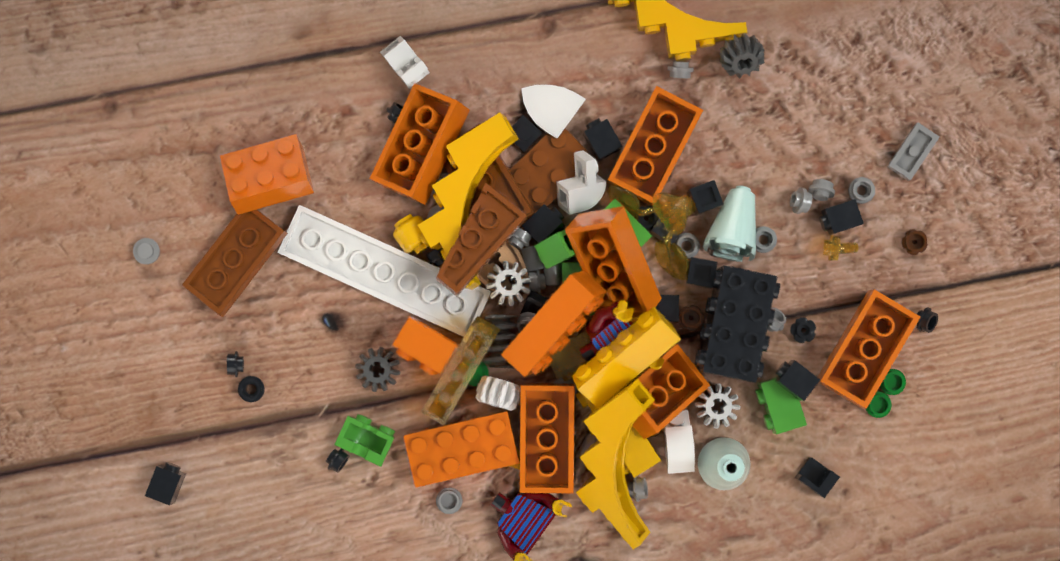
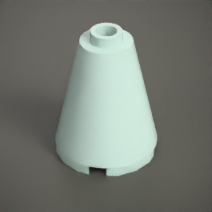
[703,186,756,262]
[697,437,750,490]

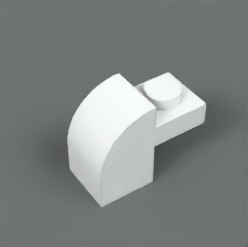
[380,36,430,89]
[557,150,606,215]
[663,410,695,474]

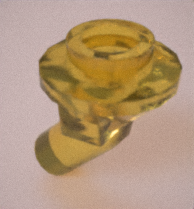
[823,235,859,261]

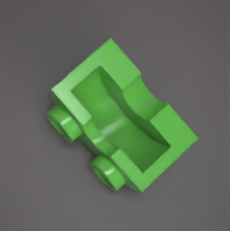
[335,414,395,467]

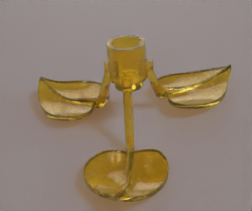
[608,185,696,280]

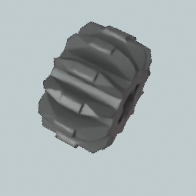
[720,33,765,79]
[355,347,401,392]

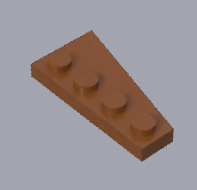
[436,183,527,297]

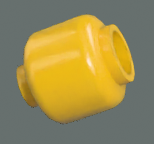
[393,214,428,254]

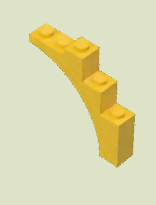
[607,0,747,61]
[418,112,519,290]
[575,379,655,550]

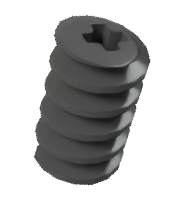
[482,314,518,369]

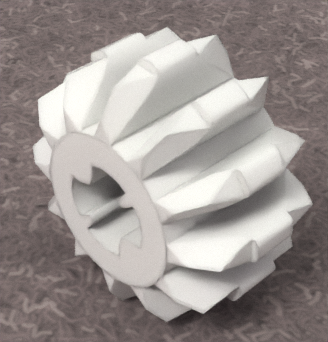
[486,261,531,306]
[476,376,521,411]
[694,383,740,429]

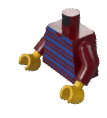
[579,300,664,369]
[490,492,572,561]

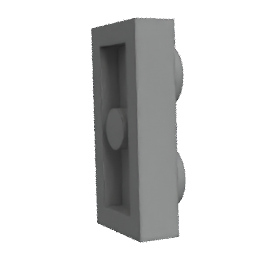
[887,122,939,181]

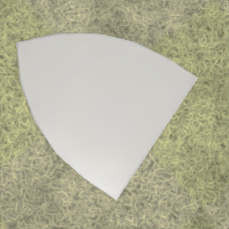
[521,85,586,138]

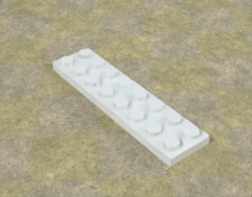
[277,205,491,339]

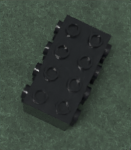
[694,265,780,383]

